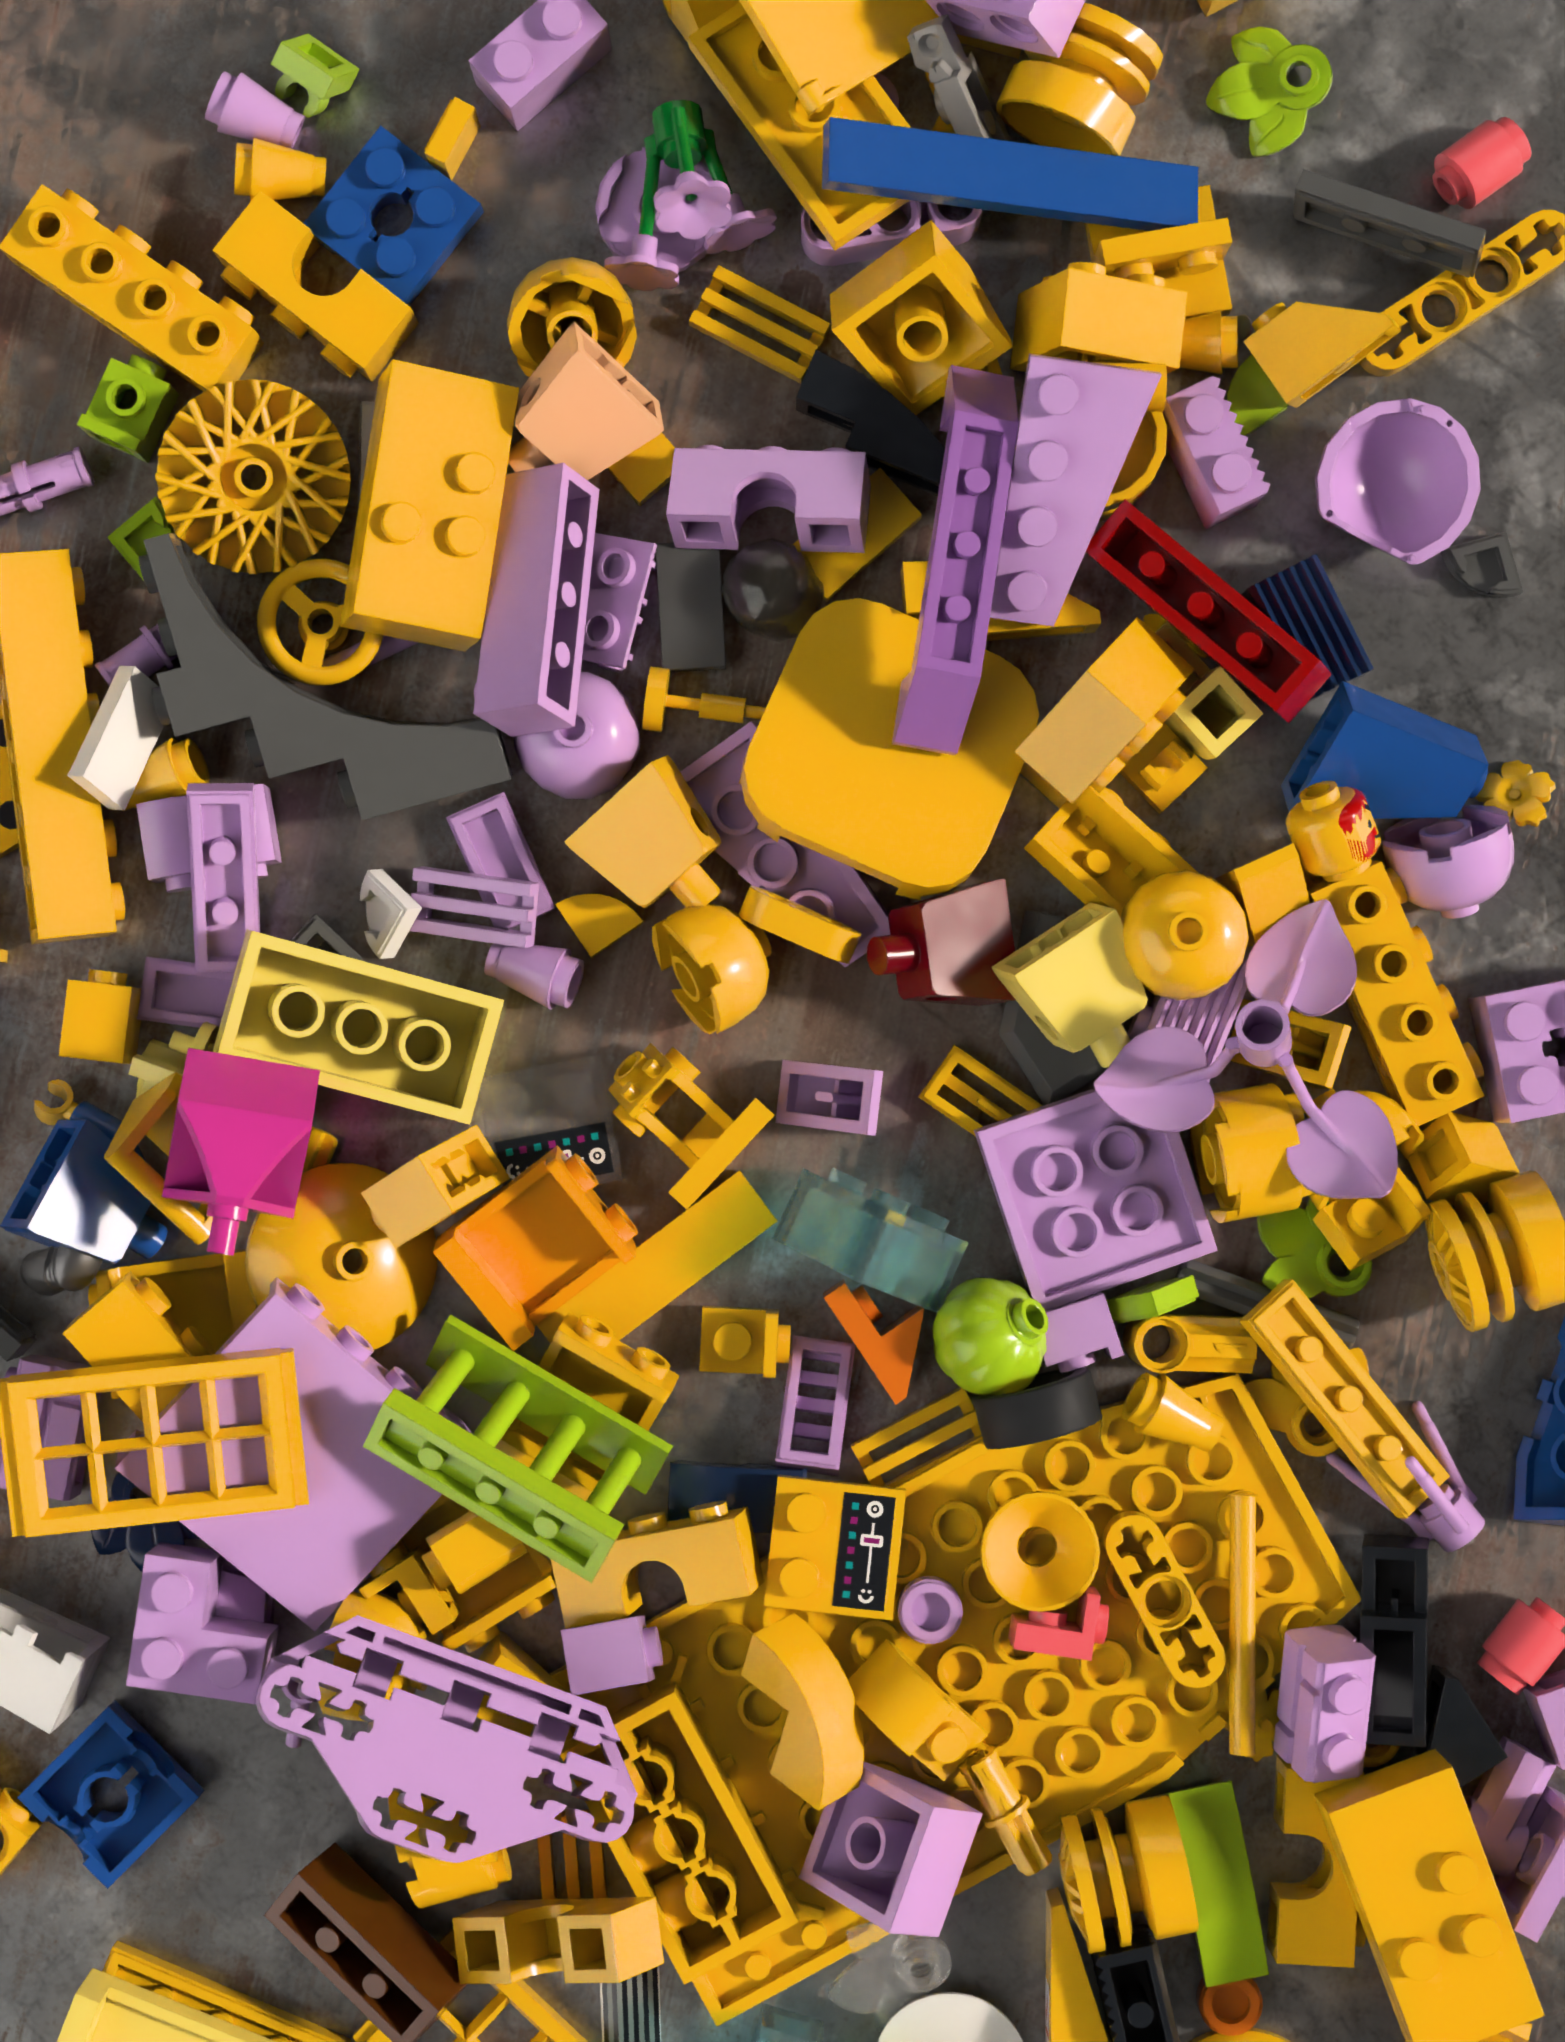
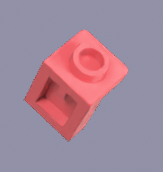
[1008,1586,1109,1661]

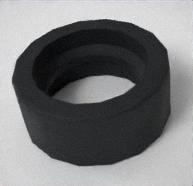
[972,1367,1102,1449]

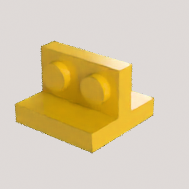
[1084,185,1233,319]

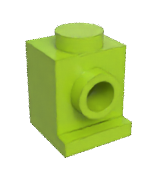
[77,354,179,463]

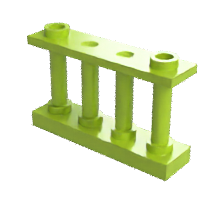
[363,1314,673,1583]

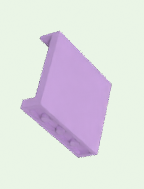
[115,1277,471,1631]

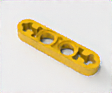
[1359,210,1565,377]

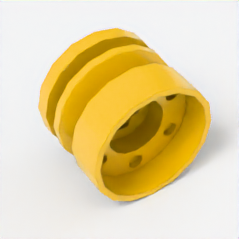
[996,3,1163,156]
[1425,1170,1565,1332]
[1058,1794,1199,1954]

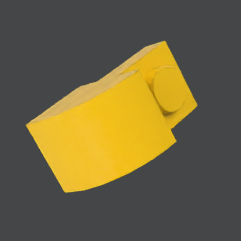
[848,1638,988,1781]

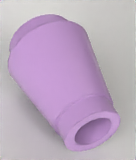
[205,71,305,149]
[484,944,584,1010]

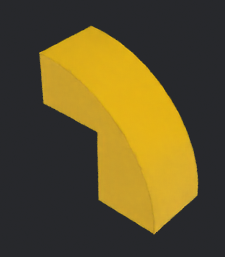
[741,1613,864,1811]

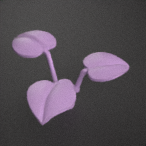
[1094,899,1398,1199]

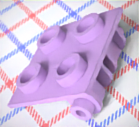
[582,533,657,673]

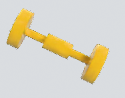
[642,666,766,732]

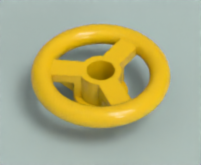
[257,559,383,686]

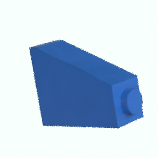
[1281,681,1489,819]

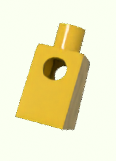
[564,755,723,908]

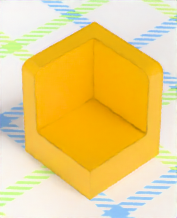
[1407,1112,1520,1205]

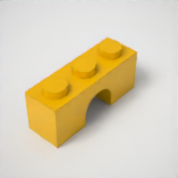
[213,190,419,382]
[550,1501,764,1629]
[1266,1755,1366,1968]
[452,1897,664,1984]

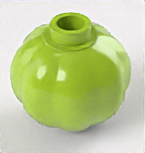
[933,1277,1048,1395]

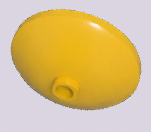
[245,1163,437,1350]

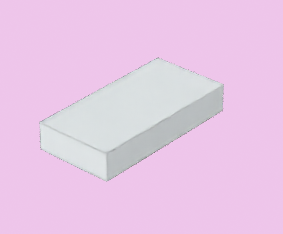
[67,666,164,810]

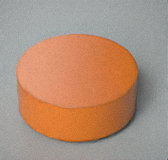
[1196,1978,1263,2036]

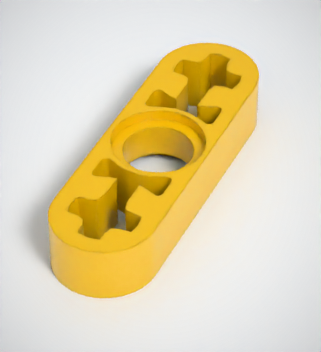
[1102,1511,1226,1688]

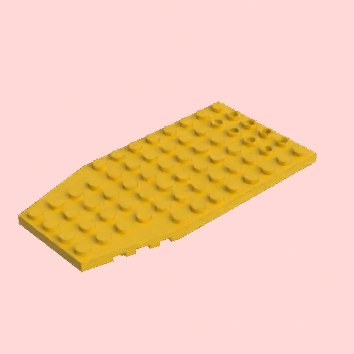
[549,1373,1362,2027]

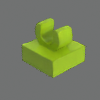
[271,33,360,118]

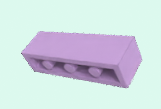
[473,463,600,737]

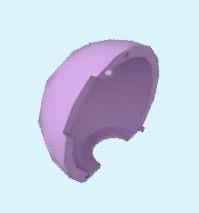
[1315,398,1481,565]

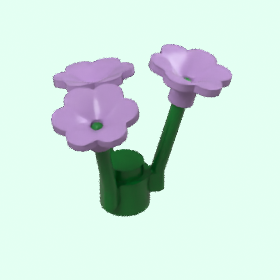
[604,100,777,291]

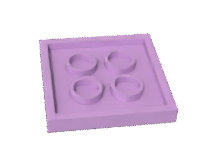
[974,1088,1218,1311]

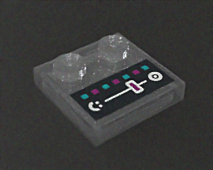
[478,1055,625,1192]

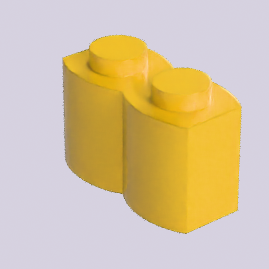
[421,1511,528,1594]

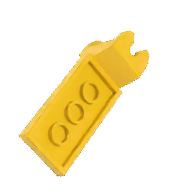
[662,0,911,251]

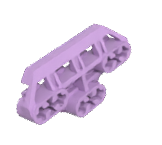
[256,1615,638,1863]

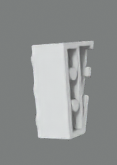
[0,1588,111,1734]

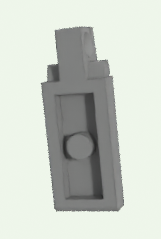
[907,14,1011,141]

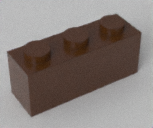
[263,1842,468,2042]

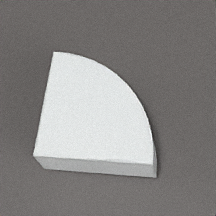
[360,869,422,959]

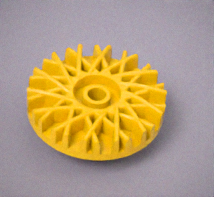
[155,379,351,574]

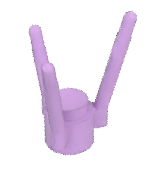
[1326,1401,1485,1553]

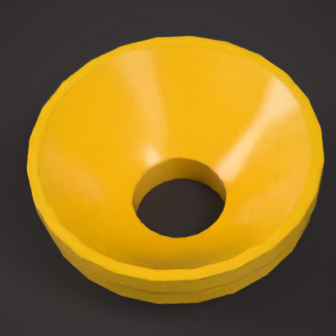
[980,1491,1100,1612]

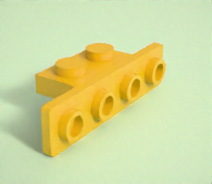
[1020,762,1201,918]

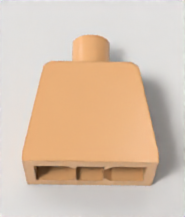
[508,322,664,480]

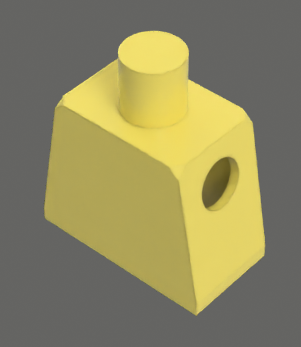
[991,902,1148,1068]

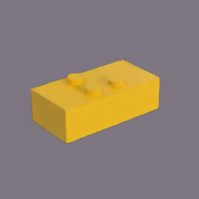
[340,359,519,652]
[1314,1749,1545,2042]

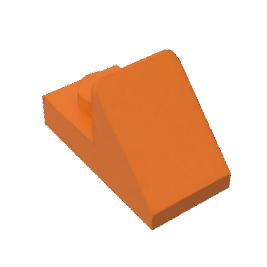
[823,1279,924,1405]

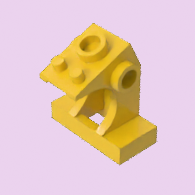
[607,1043,775,1210]

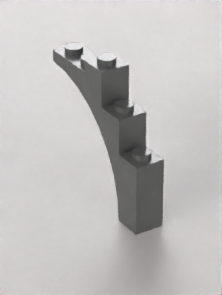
[139,533,513,820]

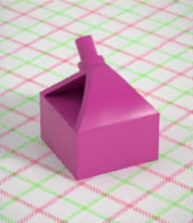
[162,1048,320,1256]

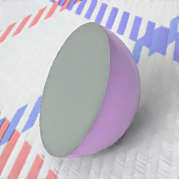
[1238,315,1253,340]

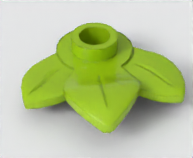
[1206,27,1333,157]
[1257,1198,1372,1299]

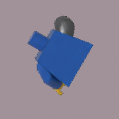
[0,1079,168,1296]

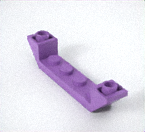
[892,365,1019,755]

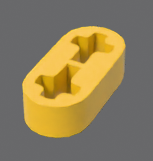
[738,885,862,964]

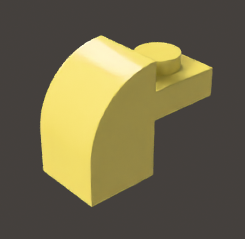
[1155,622,1263,760]

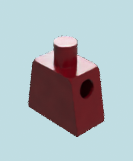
[867,879,1016,1006]

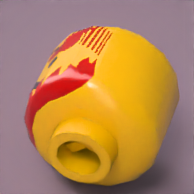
[1285,781,1381,882]

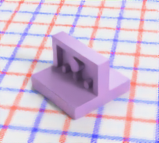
[1494,1785,1565,1943]

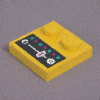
[764,1475,906,1621]

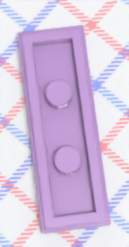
[186,783,260,972]

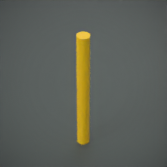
[1229,1493,1256,1756]

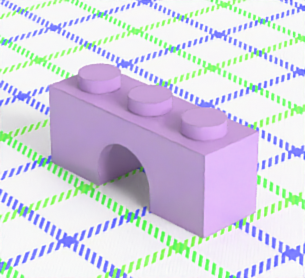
[666,445,871,553]

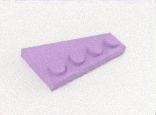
[990,354,1162,627]
[680,721,890,967]

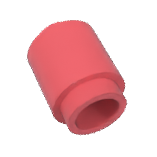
[1432,117,1531,209]
[1477,1597,1565,1696]

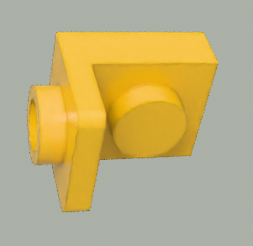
[1312,1167,1430,1271]
[699,1306,791,1378]
[358,1546,461,1635]

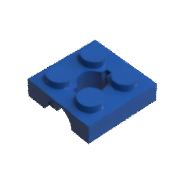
[303,125,484,306]
[17,1700,205,1889]

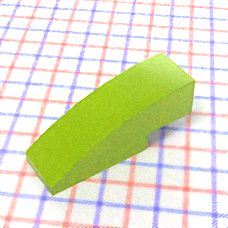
[1164,1780,1269,1988]

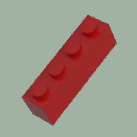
[1086,499,1332,723]

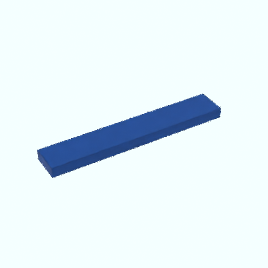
[822,117,1199,231]

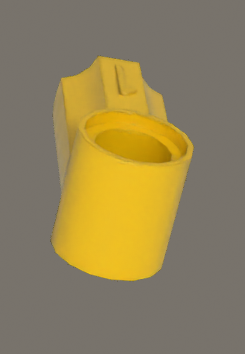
[1122,1314,1257,1374]

